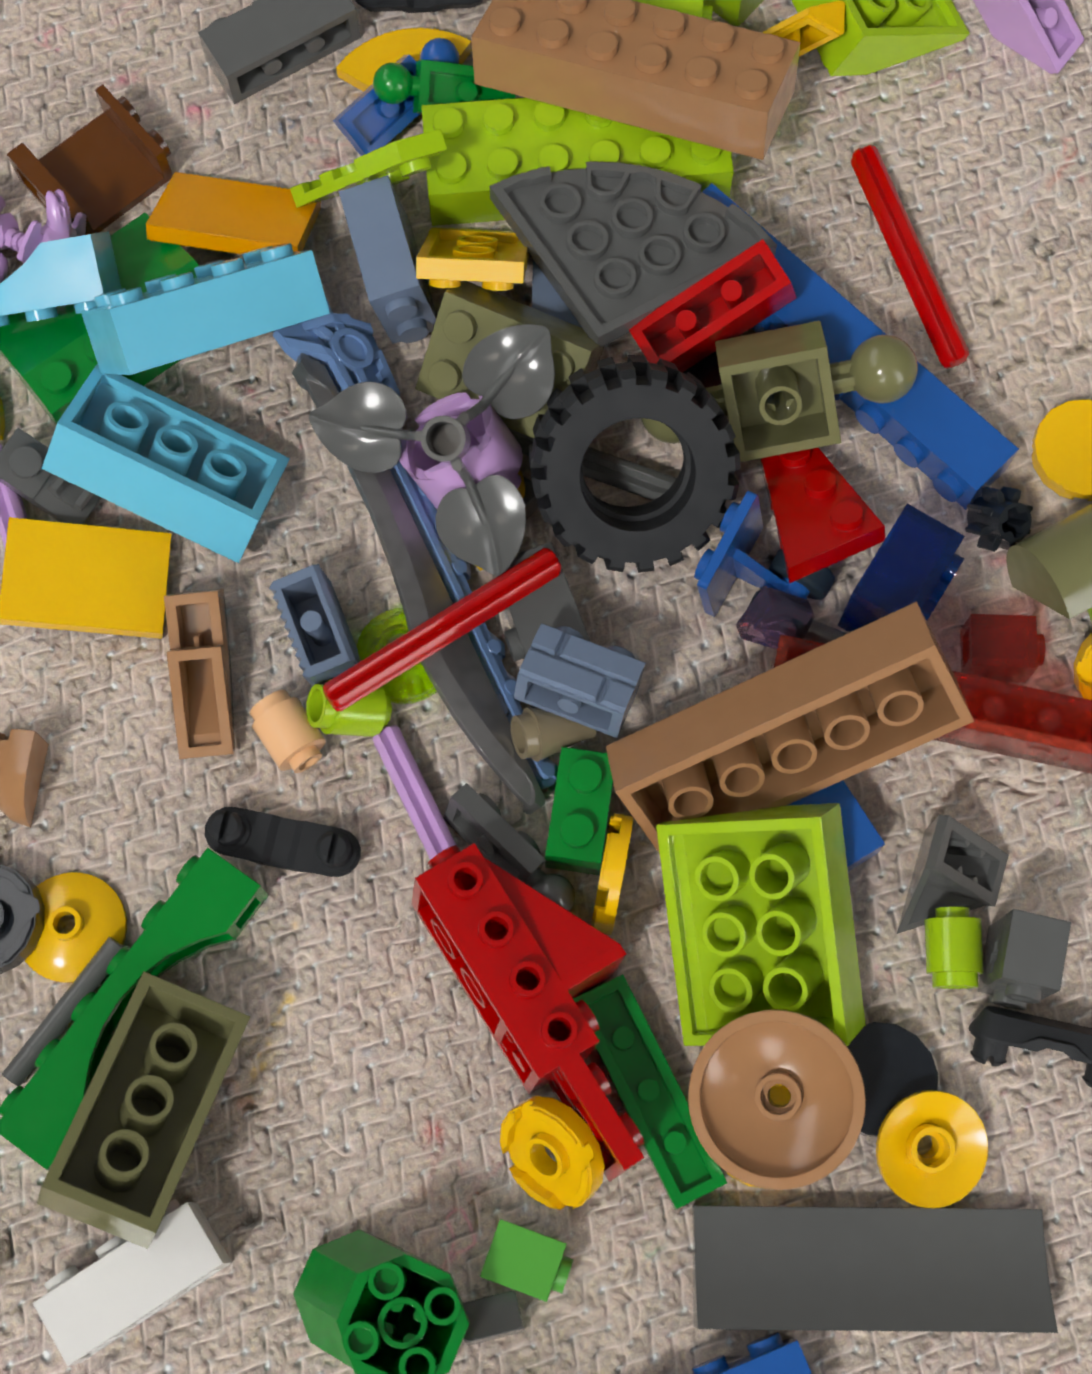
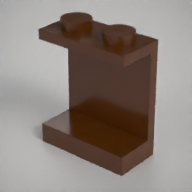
[7,84,173,235]

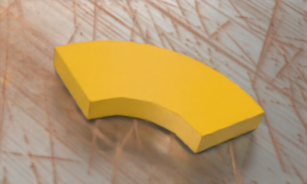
[336,28,472,92]

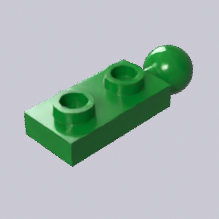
[373,59,515,114]

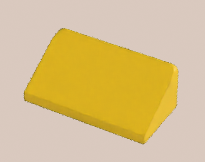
[761,0,845,57]

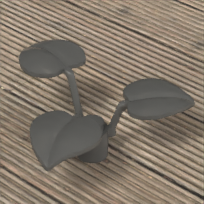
[309,324,555,576]

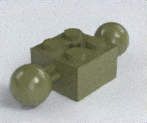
[641,320,918,462]

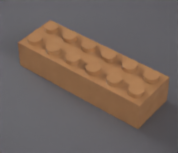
[471,0,800,160]
[606,602,974,854]

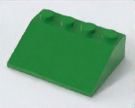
[0,212,199,425]

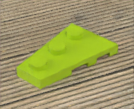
[290,129,447,208]

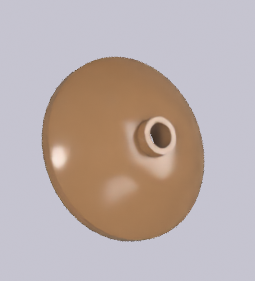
[688,1009,866,1190]

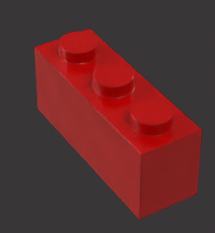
[629,239,797,373]

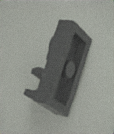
[0,428,102,524]

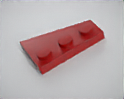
[760,448,885,583]

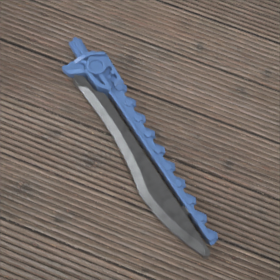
[273,295,558,815]

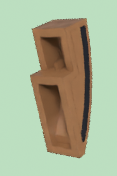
[164,588,235,759]

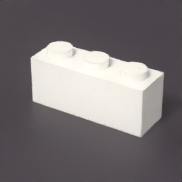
[33,1199,232,1366]

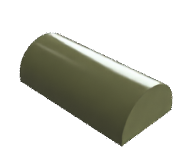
[1006,504,1092,619]

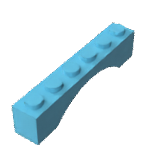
[0,231,121,326]

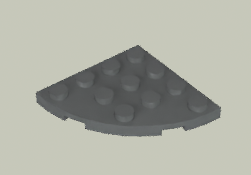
[489,162,777,348]

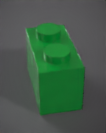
[545,747,613,876]

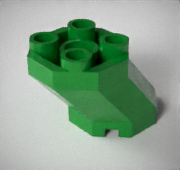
[293,1230,470,1374]

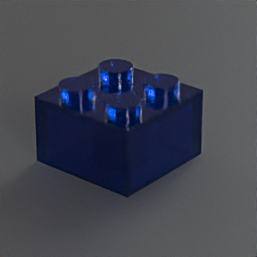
[837,503,965,633]

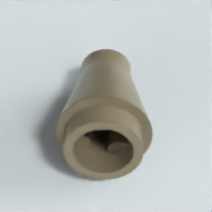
[511,708,597,762]

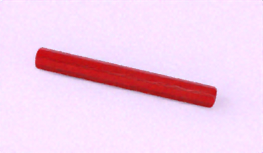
[851,145,970,369]
[323,548,562,712]

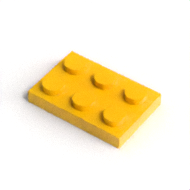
[416,227,530,291]

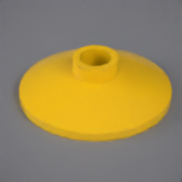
[24,872,127,983]
[876,1090,988,1208]

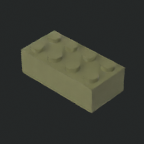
[37,971,250,1249]

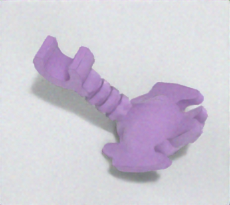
[0,189,86,264]

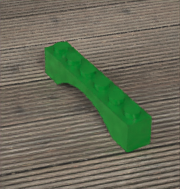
[0,847,269,1171]

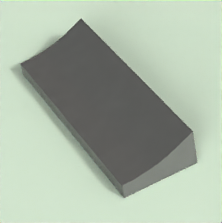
[692,1206,1058,1333]

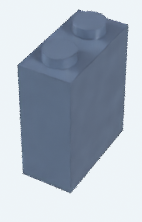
[339,175,437,344]

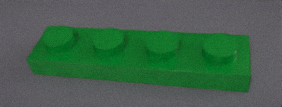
[573,974,728,1210]

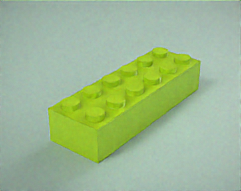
[421,98,734,226]

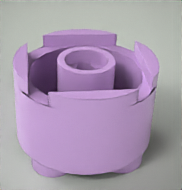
[399,392,523,509]

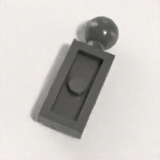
[443,783,575,911]

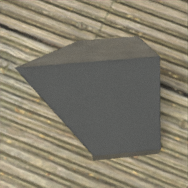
[897,815,1009,934]

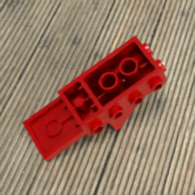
[411,843,645,1182]

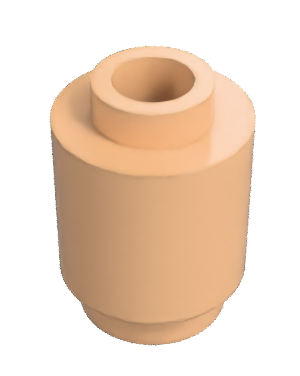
[250,690,326,773]

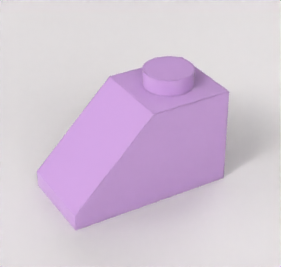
[973,0,1085,74]

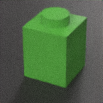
[480,1219,574,1302]

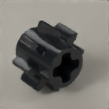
[965,486,1033,552]

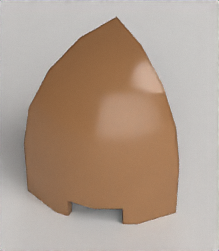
[0,729,49,828]

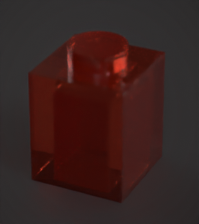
[960,614,1046,683]

